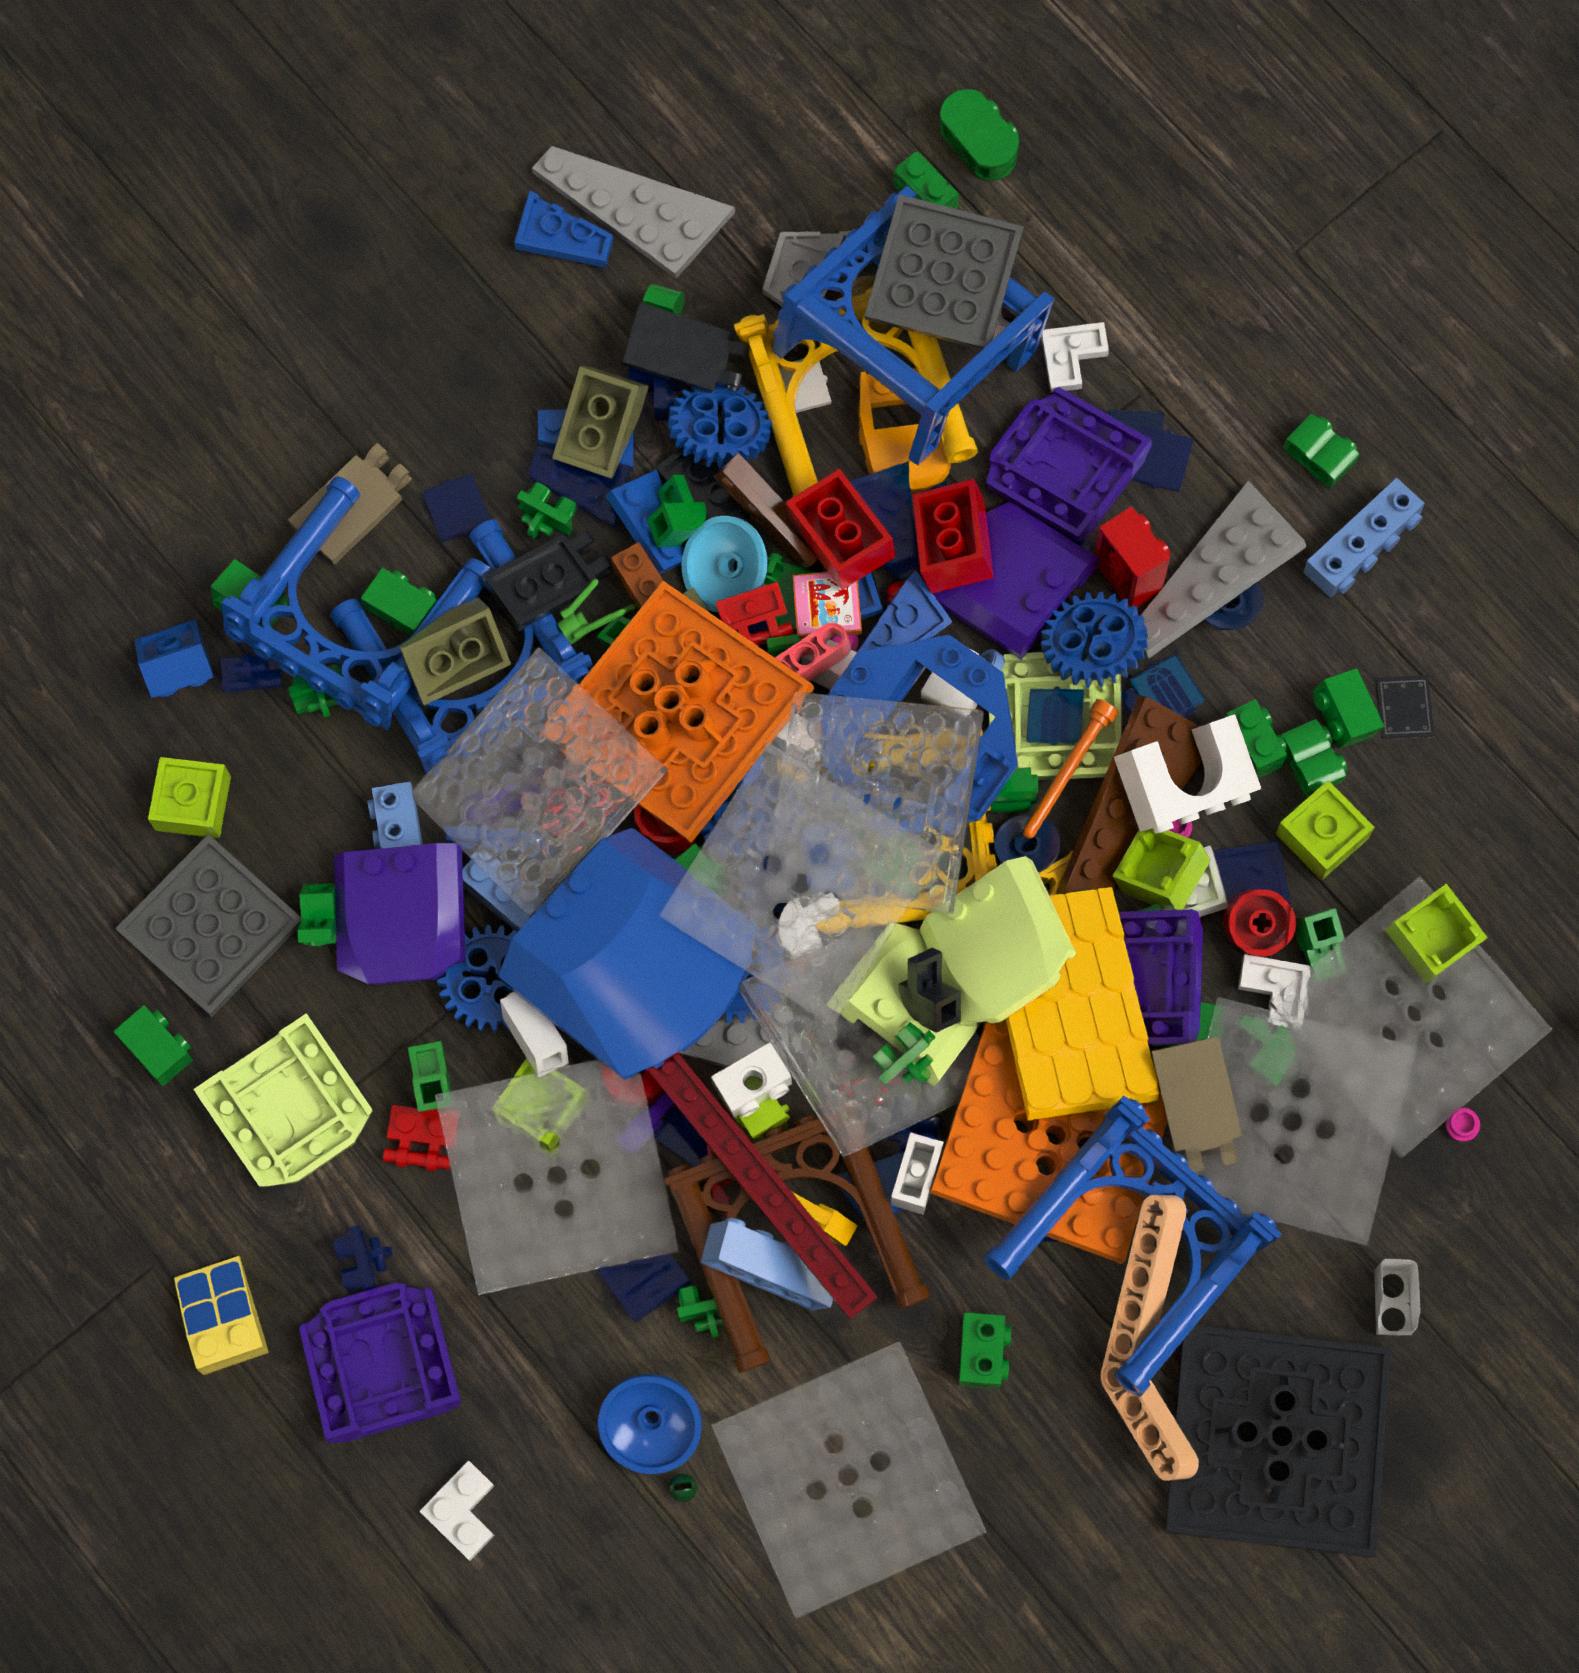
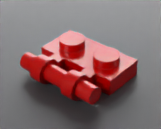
[715,581,794,646]
[383,1105,460,1171]

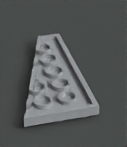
[532,146,735,279]
[1142,481,1306,658]

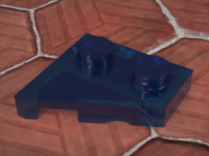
[597,1254,691,1323]

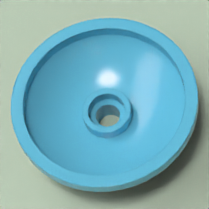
[682,516,767,613]

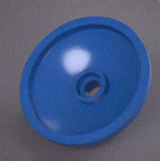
[598,1374,702,1474]

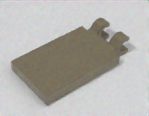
[288,443,411,565]
[1152,1036,1243,1172]

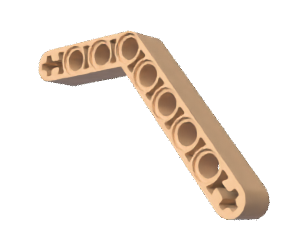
[1101,1195,1199,1480]

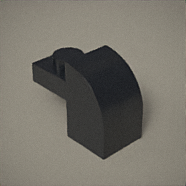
[898,947,961,1033]

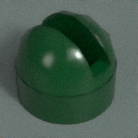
[669,1474,697,1503]

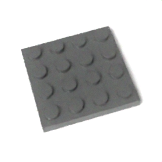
[864,194,1024,350]
[115,834,301,1017]

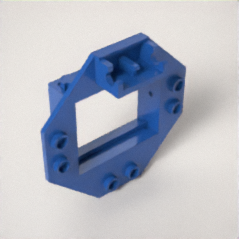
[820,635,1018,837]

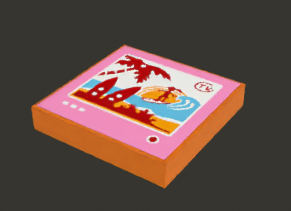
[792,572,862,639]

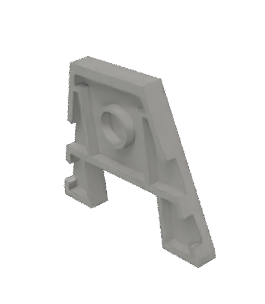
[762,231,850,306]

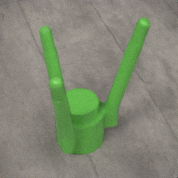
[557,579,636,644]

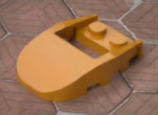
[858,368,951,493]

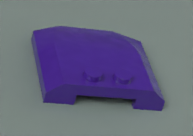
[986,387,1152,542]
[933,501,1100,660]
[334,843,466,985]
[1119,909,1203,1046]
[299,1283,462,1443]

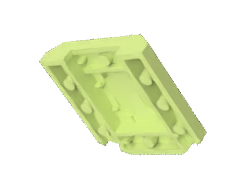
[989,652,1122,780]
[919,856,1076,1027]
[826,922,982,1086]
[194,1013,373,1187]

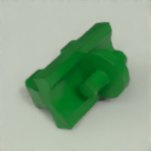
[517,482,577,539]
[288,664,342,718]
[872,1022,936,1085]
[677,1286,724,1338]

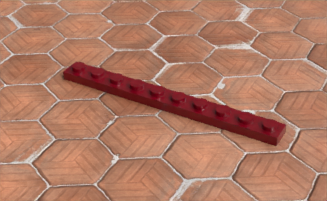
[646,1052,877,1320]

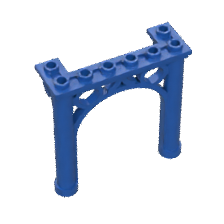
[222,476,492,730]
[330,520,593,778]
[983,1095,1282,1397]

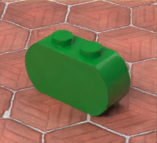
[940,89,1019,181]

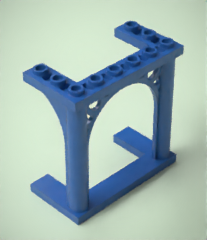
[772,186,1054,466]

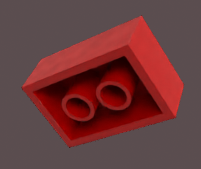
[786,469,896,590]
[912,479,994,594]
[1095,506,1170,608]

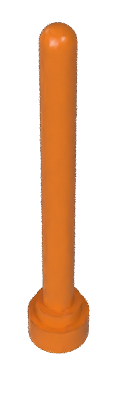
[1023,699,1119,839]

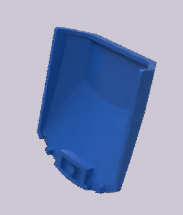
[499,828,758,1080]

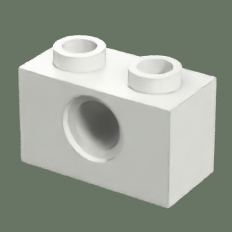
[711,1042,792,1118]
[891,1133,943,1215]

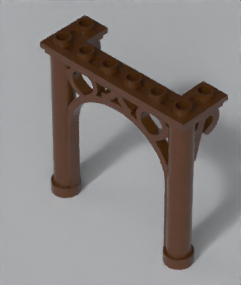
[664,1102,931,1374]

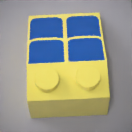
[174,1256,269,1375]

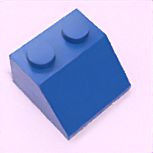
[134,619,214,698]

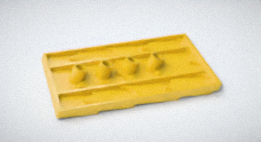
[1006,887,1159,1120]

